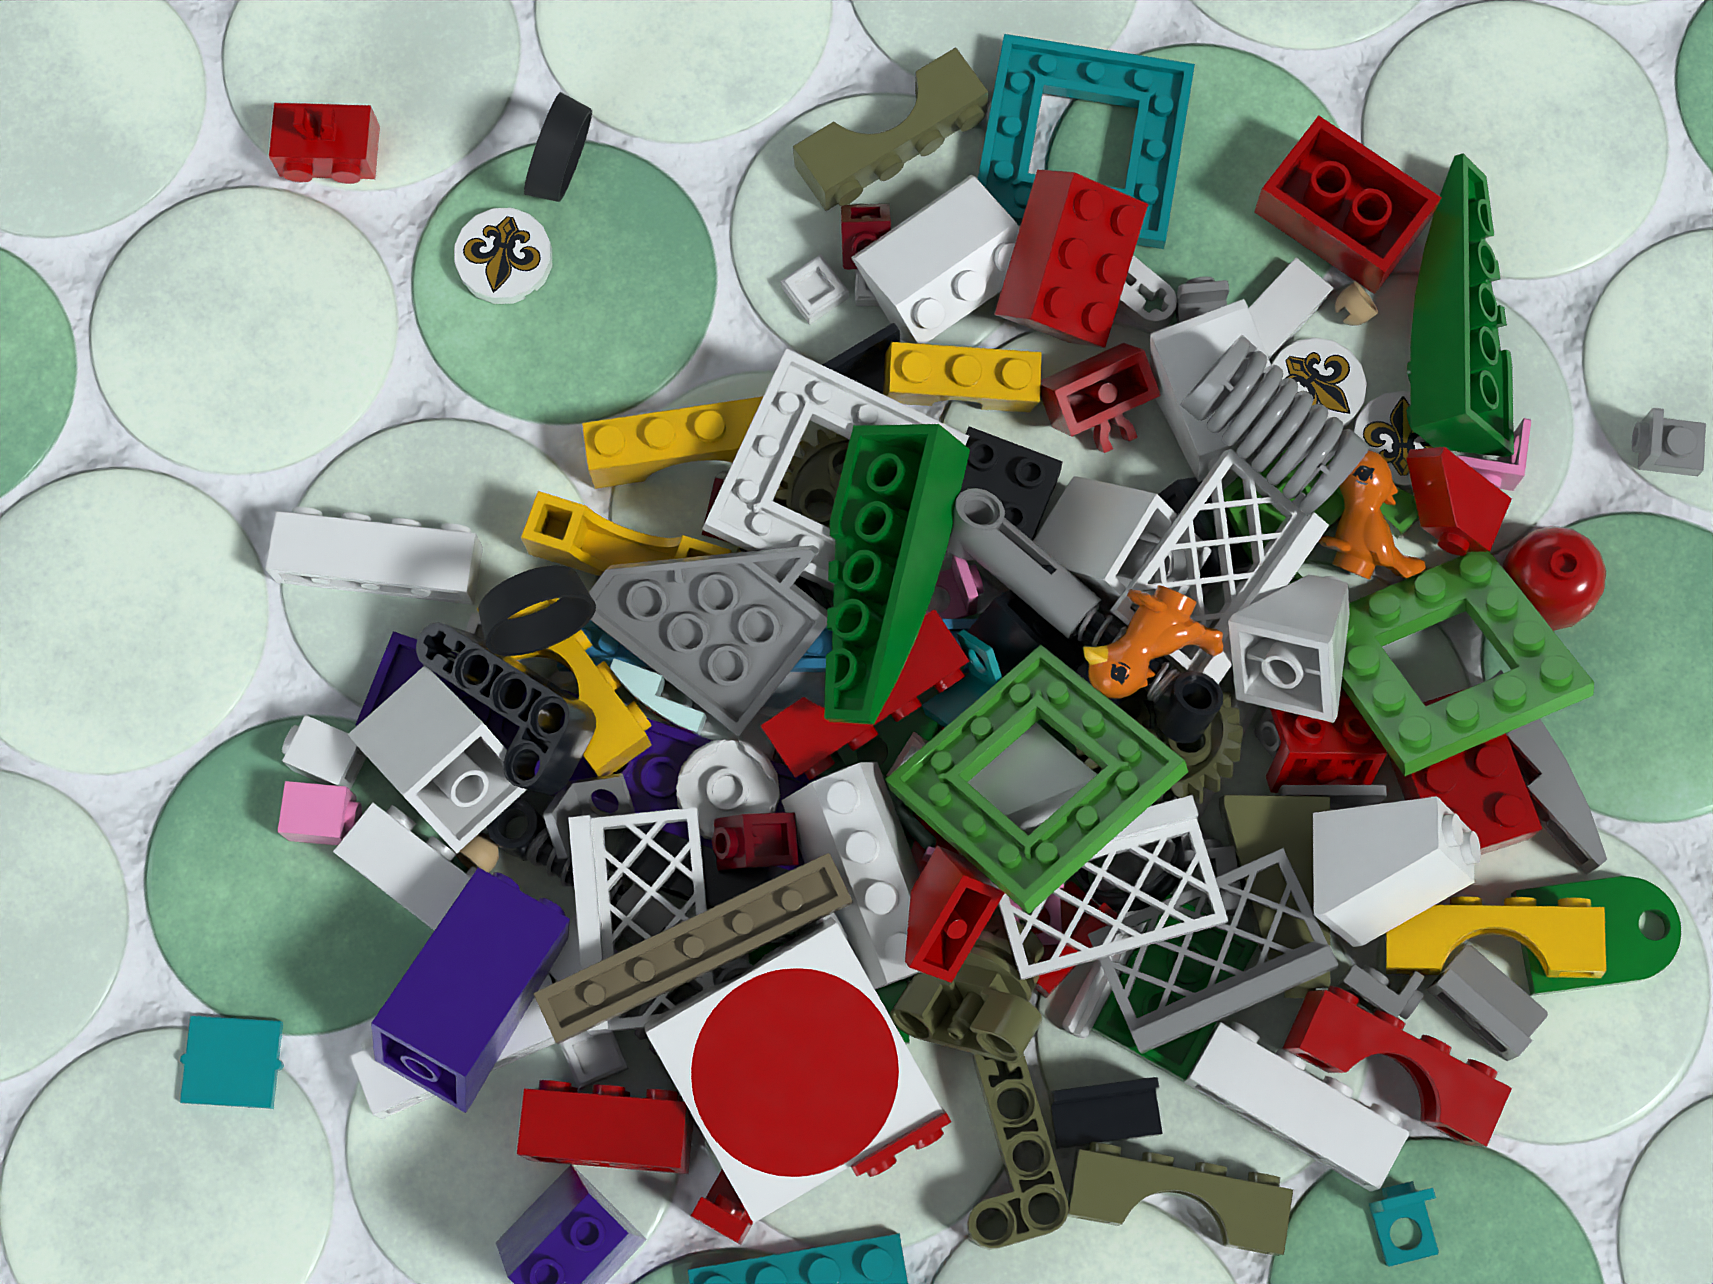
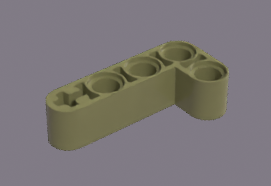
[967,1053,1069,1250]

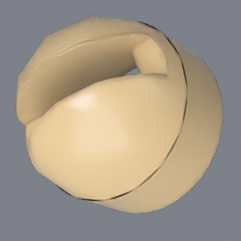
[1335,282,1379,326]
[453,832,499,873]

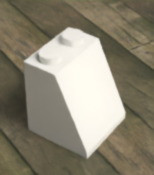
[1150,299,1290,482]
[1033,476,1212,616]
[347,666,527,853]
[959,723,1097,856]
[1313,796,1481,947]

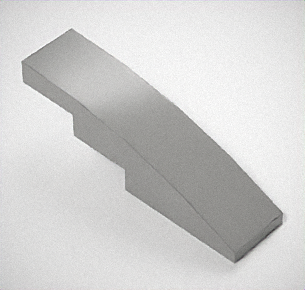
[1491,670,1607,874]

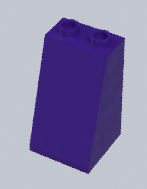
[371,867,570,1113]
[496,1164,647,1284]

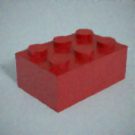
[1254,115,1442,294]
[994,170,1148,348]
[1387,688,1542,855]
[517,1080,694,1174]

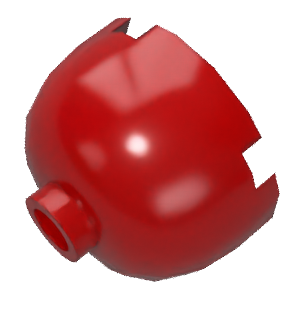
[1503,526,1606,631]

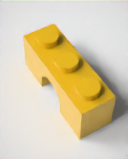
[883,342,1042,413]

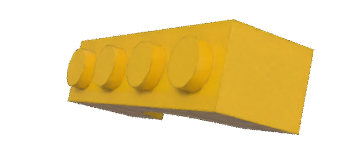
[582,396,763,489]
[521,491,732,576]
[477,598,652,777]
[1385,896,1606,978]

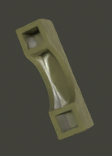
[793,47,988,211]
[1067,1142,1293,1256]

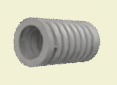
[1180,335,1370,516]

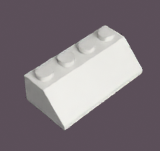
[781,762,920,990]

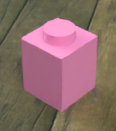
[278,781,362,846]

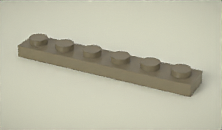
[533,853,853,1044]

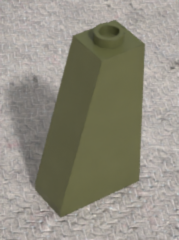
[1219,795,1330,998]

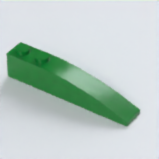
[1407,153,1514,457]
[824,424,970,724]

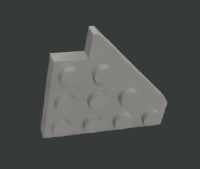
[589,545,827,737]

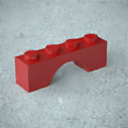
[760,609,969,781]
[1282,986,1512,1147]

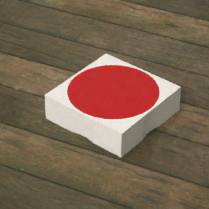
[644,917,943,1223]

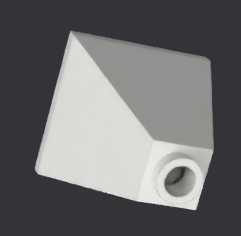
[1228,574,1350,723]

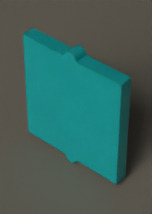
[180,1016,284,1109]

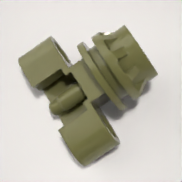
[890,915,1044,1063]

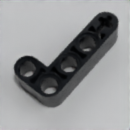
[416,622,596,794]
[608,825,800,939]

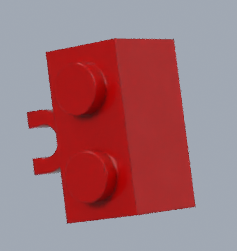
[269,103,380,184]
[1040,342,1161,453]

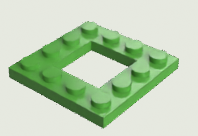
[1341,552,1594,776]
[885,645,1188,914]

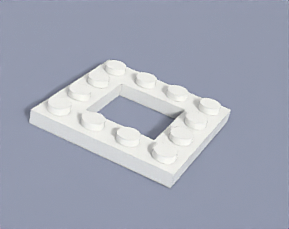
[702,348,969,592]

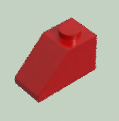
[1406,447,1512,556]
[905,845,1005,983]

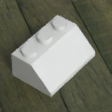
[851,175,1020,344]

